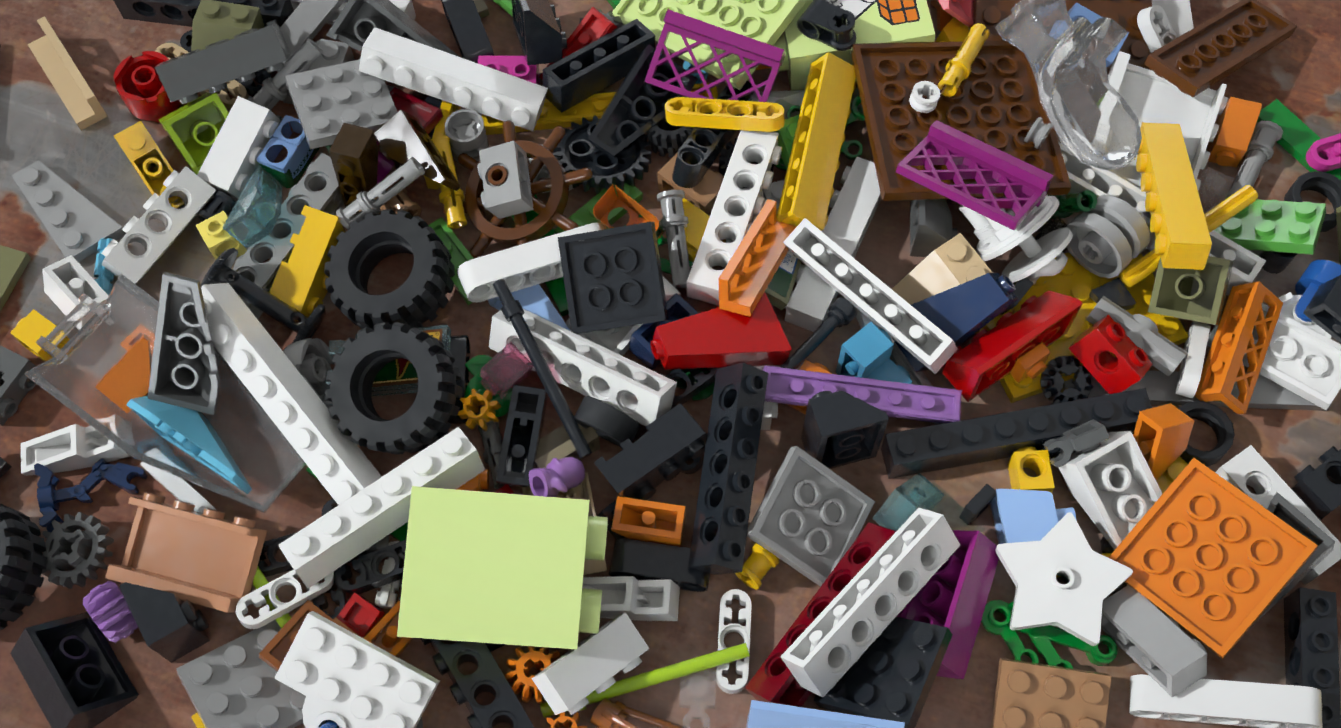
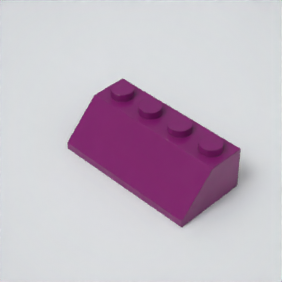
[896,530,999,679]

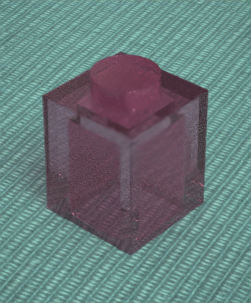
[480,342,533,399]

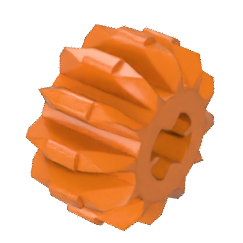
[505,646,561,704]

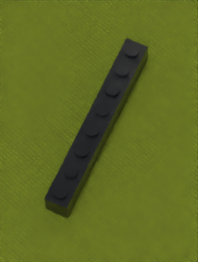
[881,388,1152,479]

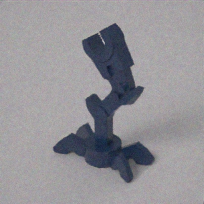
[34,458,148,532]

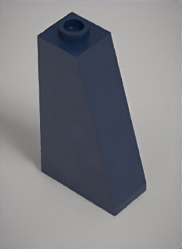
[892,273,1018,372]

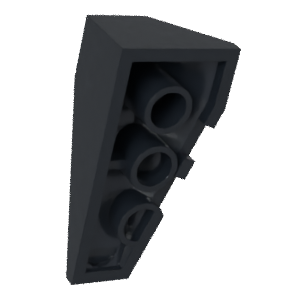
[587,44,698,158]

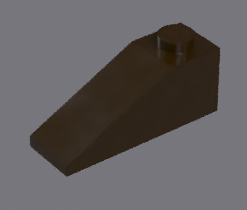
[374,110,461,191]

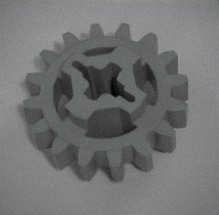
[41,512,114,589]

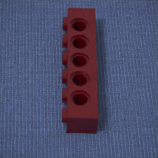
[745,523,896,707]

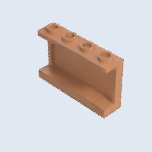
[105,492,267,613]

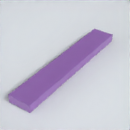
[763,366,962,424]

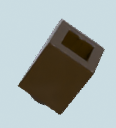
[329,123,378,214]

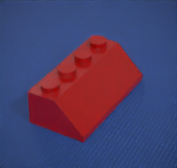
[943,290,1083,402]

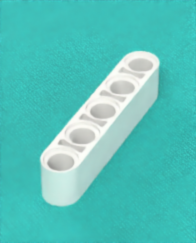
[457,223,605,303]
[1129,674,1323,728]

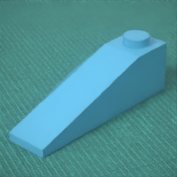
[126,395,252,494]

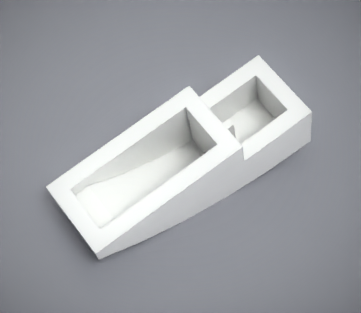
[21,418,132,476]
[582,576,680,621]

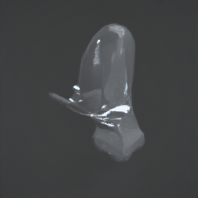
[995,0,1142,170]

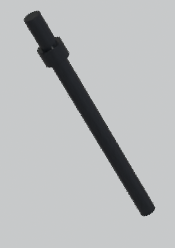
[493,279,592,459]

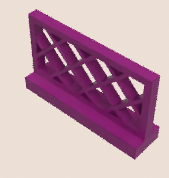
[644,9,786,116]
[896,120,1053,230]

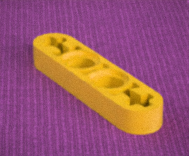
[665,97,785,132]

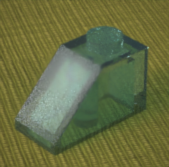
[872,473,945,531]

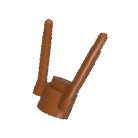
[590,698,682,728]

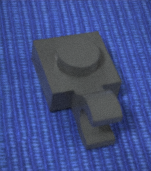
[1043,419,1110,467]

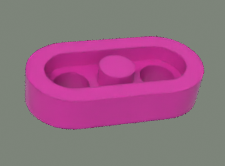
[1306,133,1341,172]

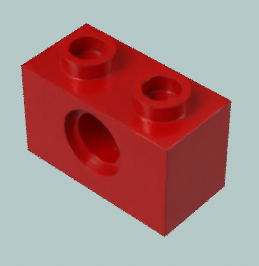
[1068,315,1153,394]

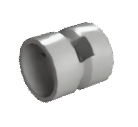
[445,109,489,163]

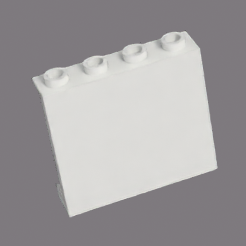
[1081,51,1228,190]

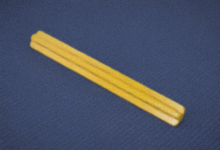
[1120,185,1258,287]

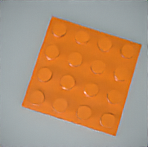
[1108,458,1318,659]

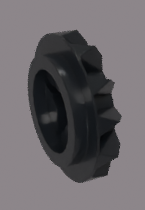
[1040,356,1094,404]

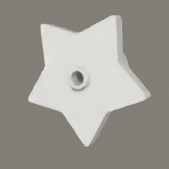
[995,512,1133,646]

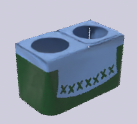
[256,115,320,188]

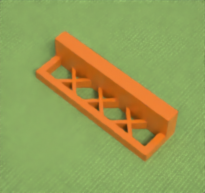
[718,199,797,317]
[1195,281,1283,414]

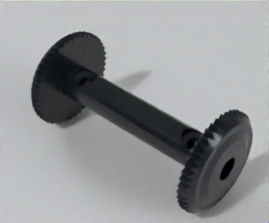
[201,248,326,343]

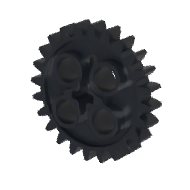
[553,115,652,194]

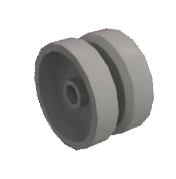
[1066,195,1150,278]

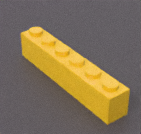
[776,52,857,231]
[1132,122,1212,270]

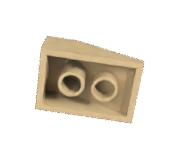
[892,233,993,305]

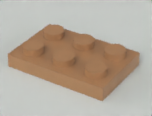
[991,658,1112,728]

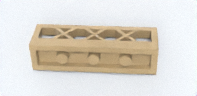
[28,16,108,130]

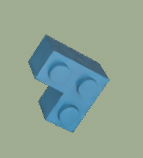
[836,322,913,384]

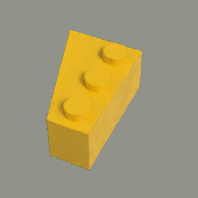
[269,205,345,322]

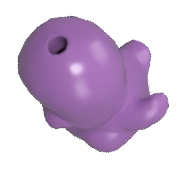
[529,457,585,497]

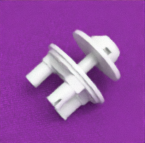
[958,195,1073,284]

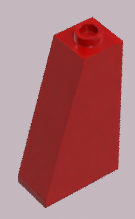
[650,292,792,370]

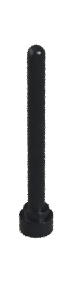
[780,298,857,369]

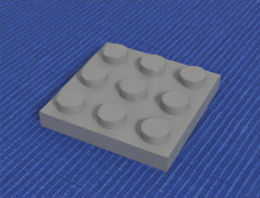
[285,59,397,149]
[747,446,875,587]
[176,620,306,728]

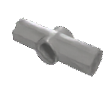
[1086,296,1187,377]

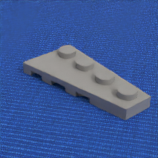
[12,160,126,262]

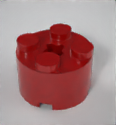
[114,51,182,123]

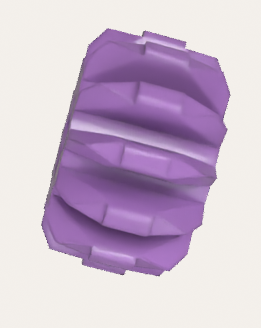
[83,581,138,643]

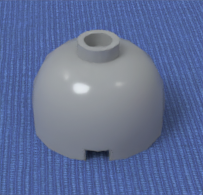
[283,338,335,401]

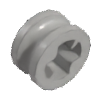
[1024,117,1053,149]

